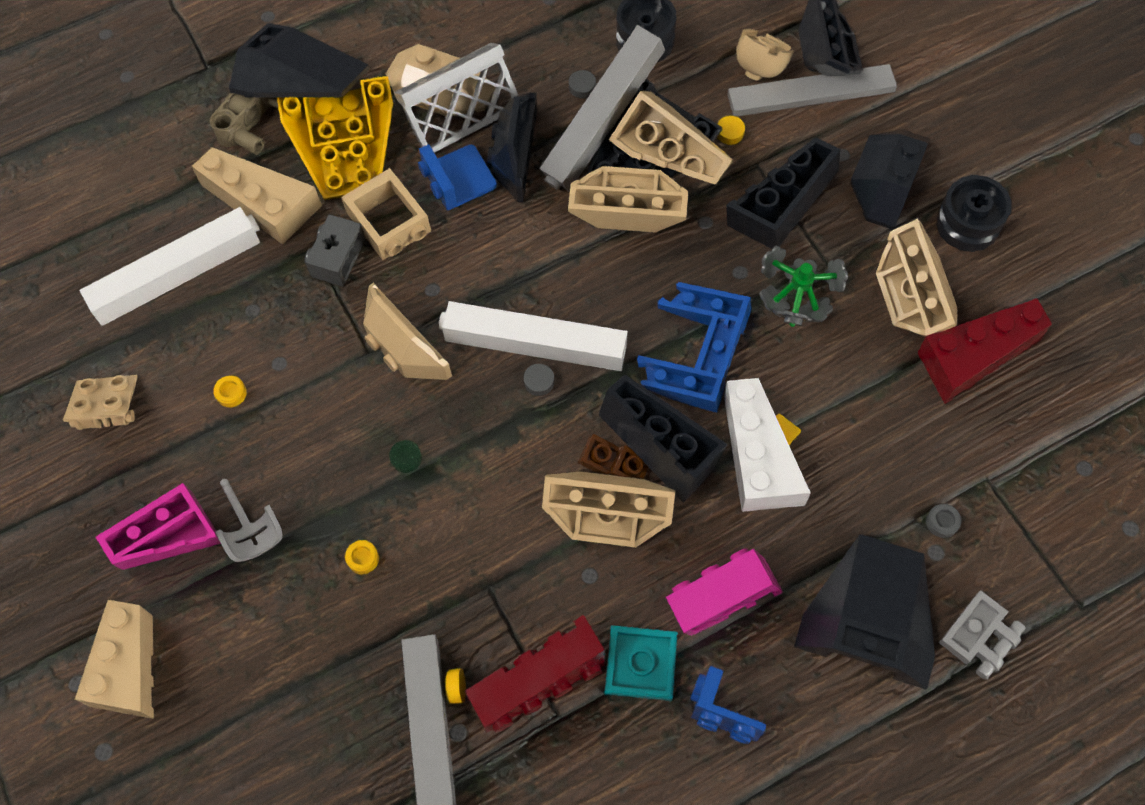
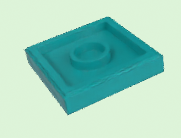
[605,625,678,701]

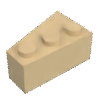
[75,600,154,719]

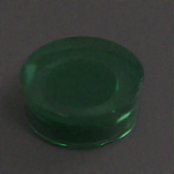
[389,440,422,473]

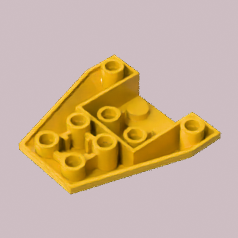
[277,76,393,200]

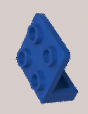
[418,145,497,211]
[690,666,766,744]

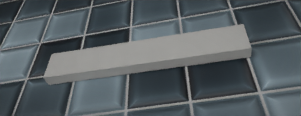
[727,64,897,116]

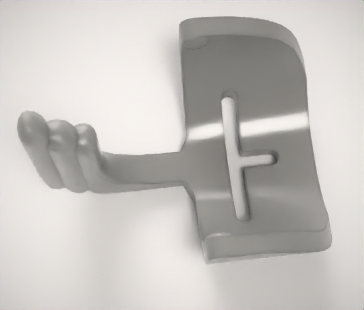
[215,479,282,562]

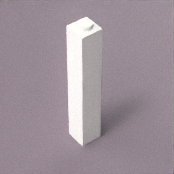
[79,207,260,326]
[439,301,628,371]

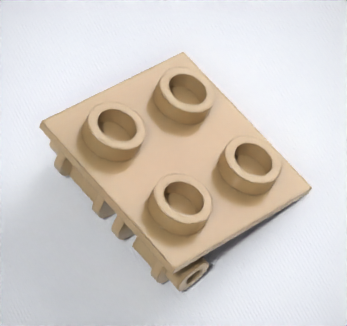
[63,375,138,430]

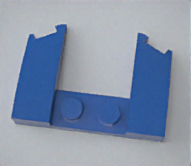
[637,282,752,413]

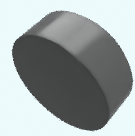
[569,70,596,98]
[524,364,554,396]
[926,504,961,538]

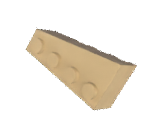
[192,147,322,244]

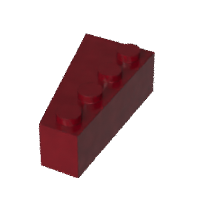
[918,298,1052,404]
[465,615,605,733]

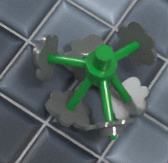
[760,246,848,327]

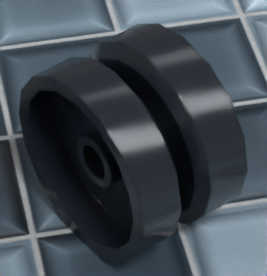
[616,0,676,62]
[936,175,1012,252]

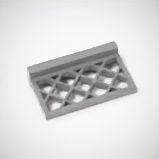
[393,43,518,152]

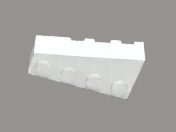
[724,378,810,512]

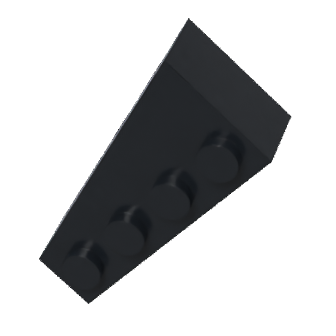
[726,137,841,249]
[598,374,727,503]

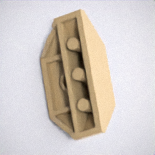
[386,44,496,116]
[568,166,688,232]
[876,219,957,337]
[363,282,452,380]
[542,472,675,548]

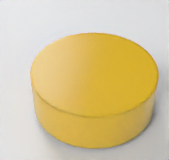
[717,116,745,145]
[213,376,247,408]
[345,540,379,574]
[446,668,466,704]

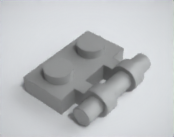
[939,590,1026,680]

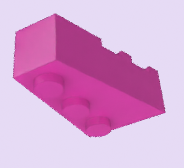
[96,483,221,570]
[666,548,784,636]

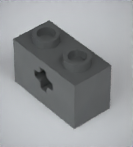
[305,214,366,287]

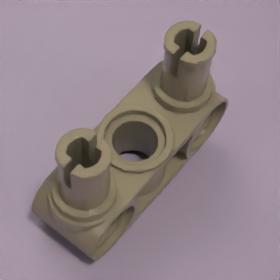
[209,93,279,155]

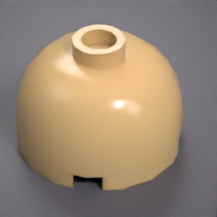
[736,29,794,81]

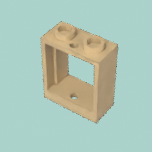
[341,168,431,260]

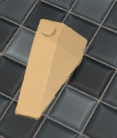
[609,91,733,184]

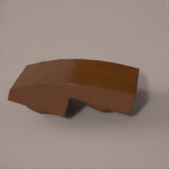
[578,434,648,479]

